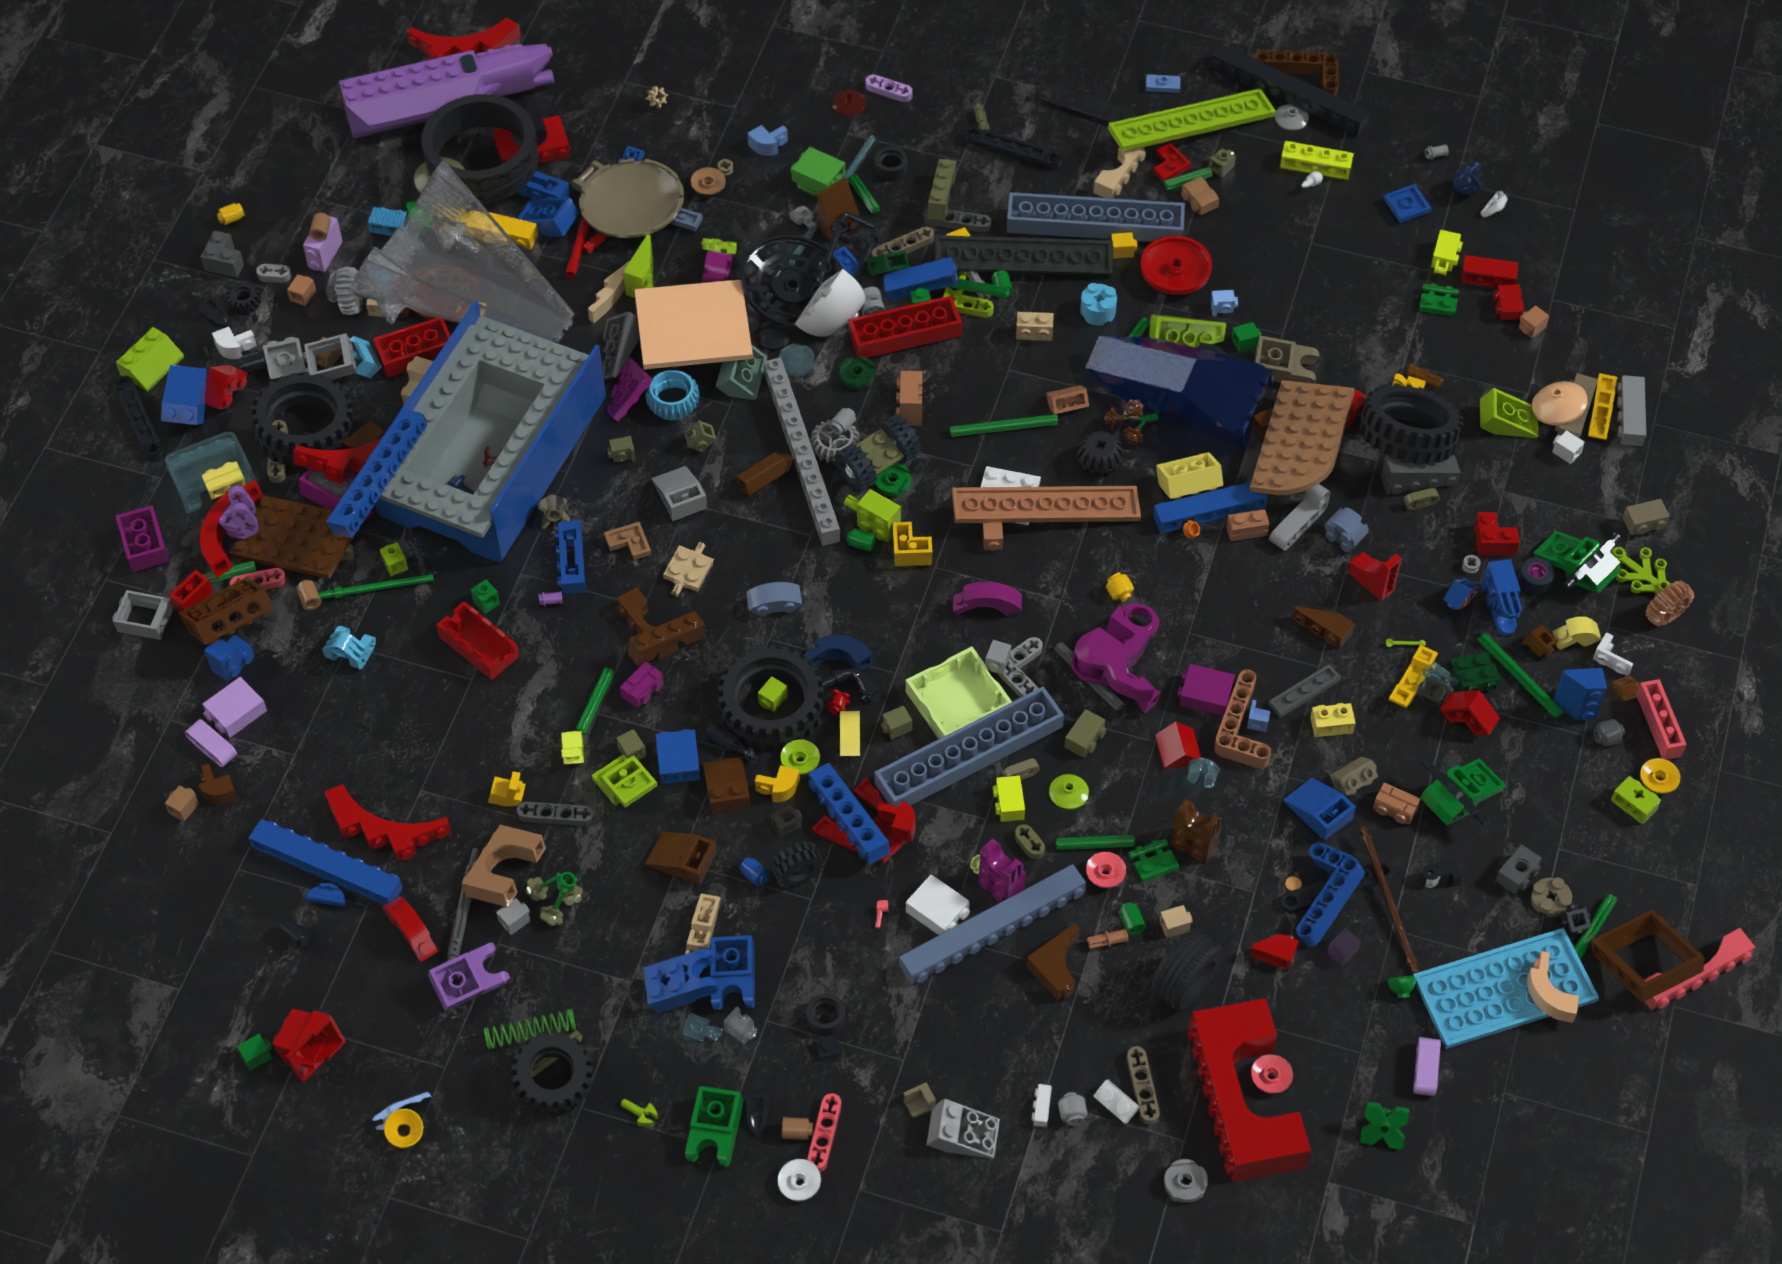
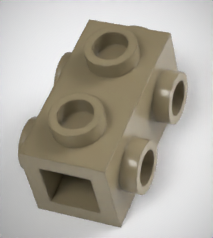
[1330,757,1378,796]

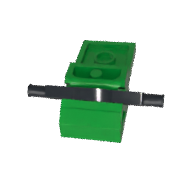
[1533,531,1621,593]
[1420,758,1507,826]

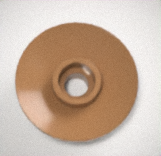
[691,167,726,195]

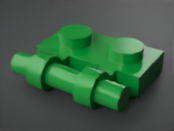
[1419,283,1459,317]
[1128,839,1179,883]

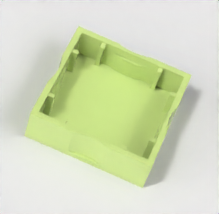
[906,647,1012,739]

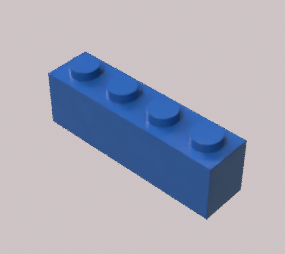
[883,257,958,301]

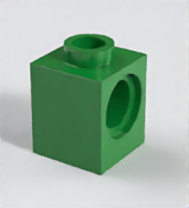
[471,580,500,614]

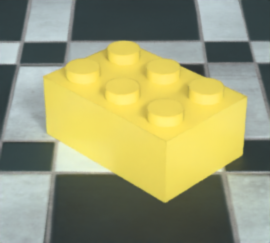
[1156,452,1223,499]

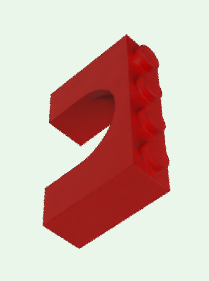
[492,116,571,164]

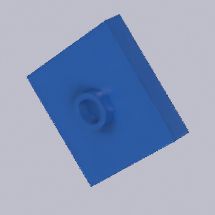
[1383,184,1432,223]

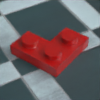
[1153,142,1191,183]

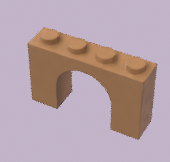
[462,825,546,907]

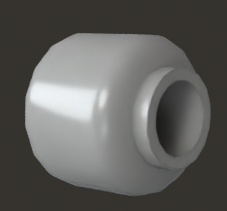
[1058,1092,1087,1126]

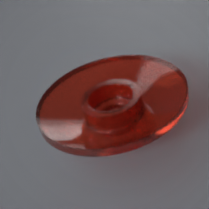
[832,90,866,116]

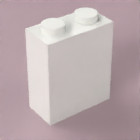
[906,875,970,935]

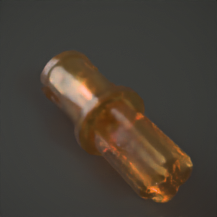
[1406,363,1443,387]

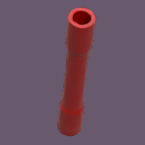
[565,218,590,278]

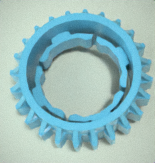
[645,370,699,420]

